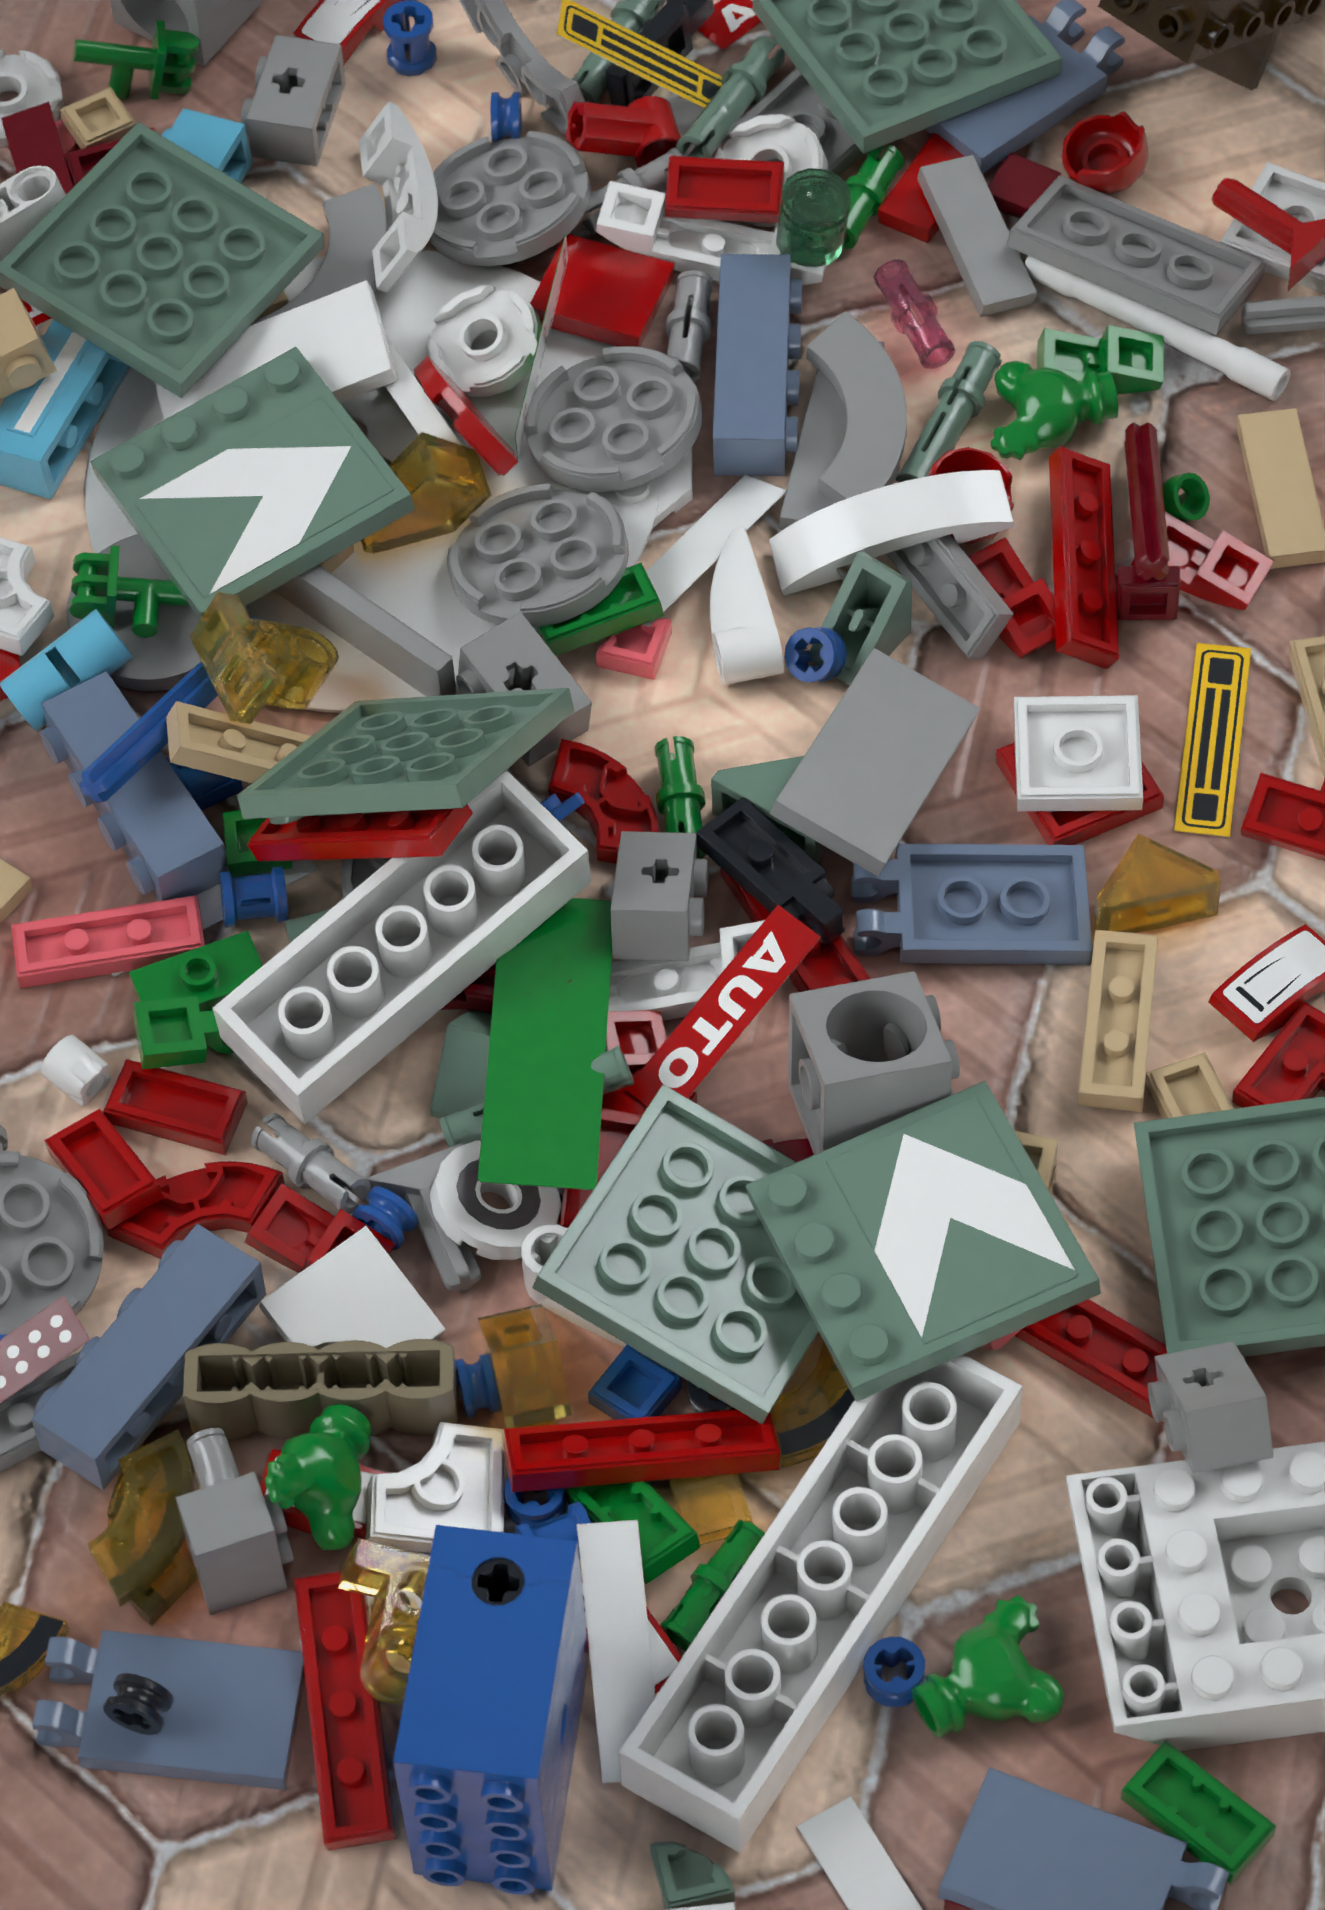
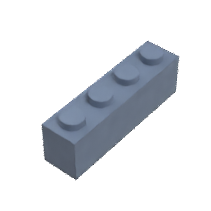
[713,254,802,476]
[40,671,229,901]
[32,1223,266,1490]

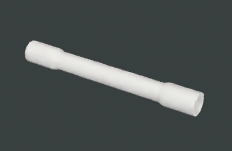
[1024,256,1291,401]

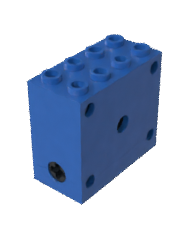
[393,1525,589,1895]

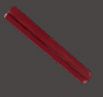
[1124,422,1170,581]

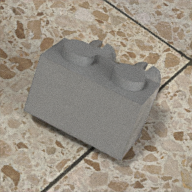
[176,1428,294,1615]

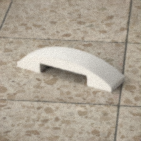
[359,101,438,293]
[596,181,835,285]
[769,470,1015,596]
[608,920,765,1021]

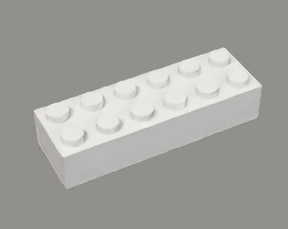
[213,770,591,1124]

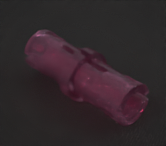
[874,259,955,369]

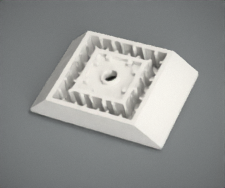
[1066,1442,1325,1751]

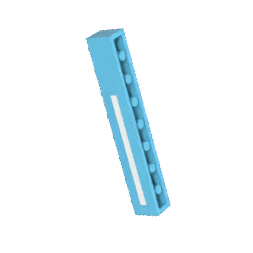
[0,108,253,499]

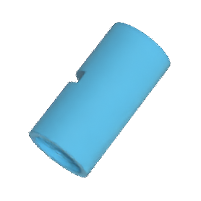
[0,609,134,732]

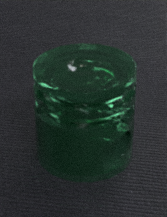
[776,168,851,267]

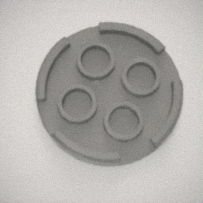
[429,131,591,266]
[524,346,703,492]
[447,483,629,627]
[66,534,249,691]
[0,1151,104,1335]

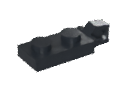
[605,0,714,107]
[695,798,845,946]

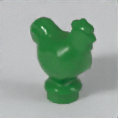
[990,361,1118,460]
[265,1404,372,1551]
[911,1596,1065,1738]

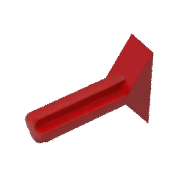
[1212,178,1325,291]

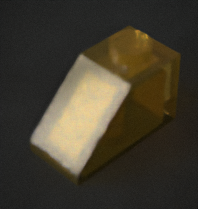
[361,432,491,554]
[477,1304,572,1429]

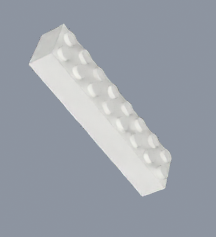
[619,1355,1023,1854]

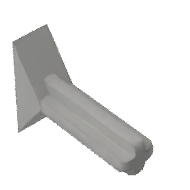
[1242,296,1325,335]
[367,1143,482,1293]

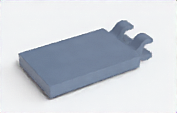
[925,0,1125,174]
[851,843,1092,965]
[32,1630,305,1790]
[938,1767,1229,1910]

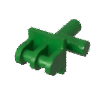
[73,20,199,100]
[69,545,190,638]

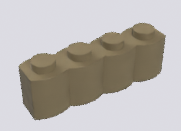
[183,1339,459,1440]

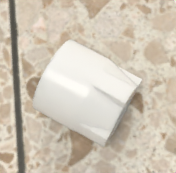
[41,1035,111,1106]

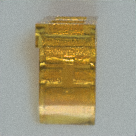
[189,592,339,724]
[338,1538,430,1704]

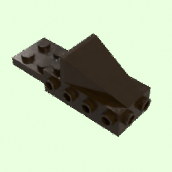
[1098,0,1324,90]

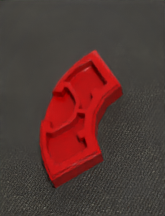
[413,355,518,476]
[548,739,660,864]
[107,1161,285,1259]

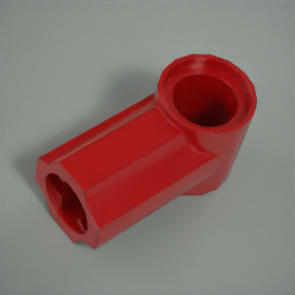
[565,96,684,168]

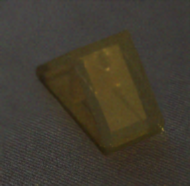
[1093,833,1221,935]

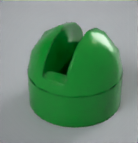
[1162,473,1210,523]

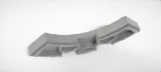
[460,0,585,135]
[255,183,388,324]
[807,312,907,503]

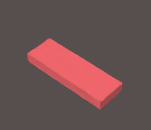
[11,895,205,989]

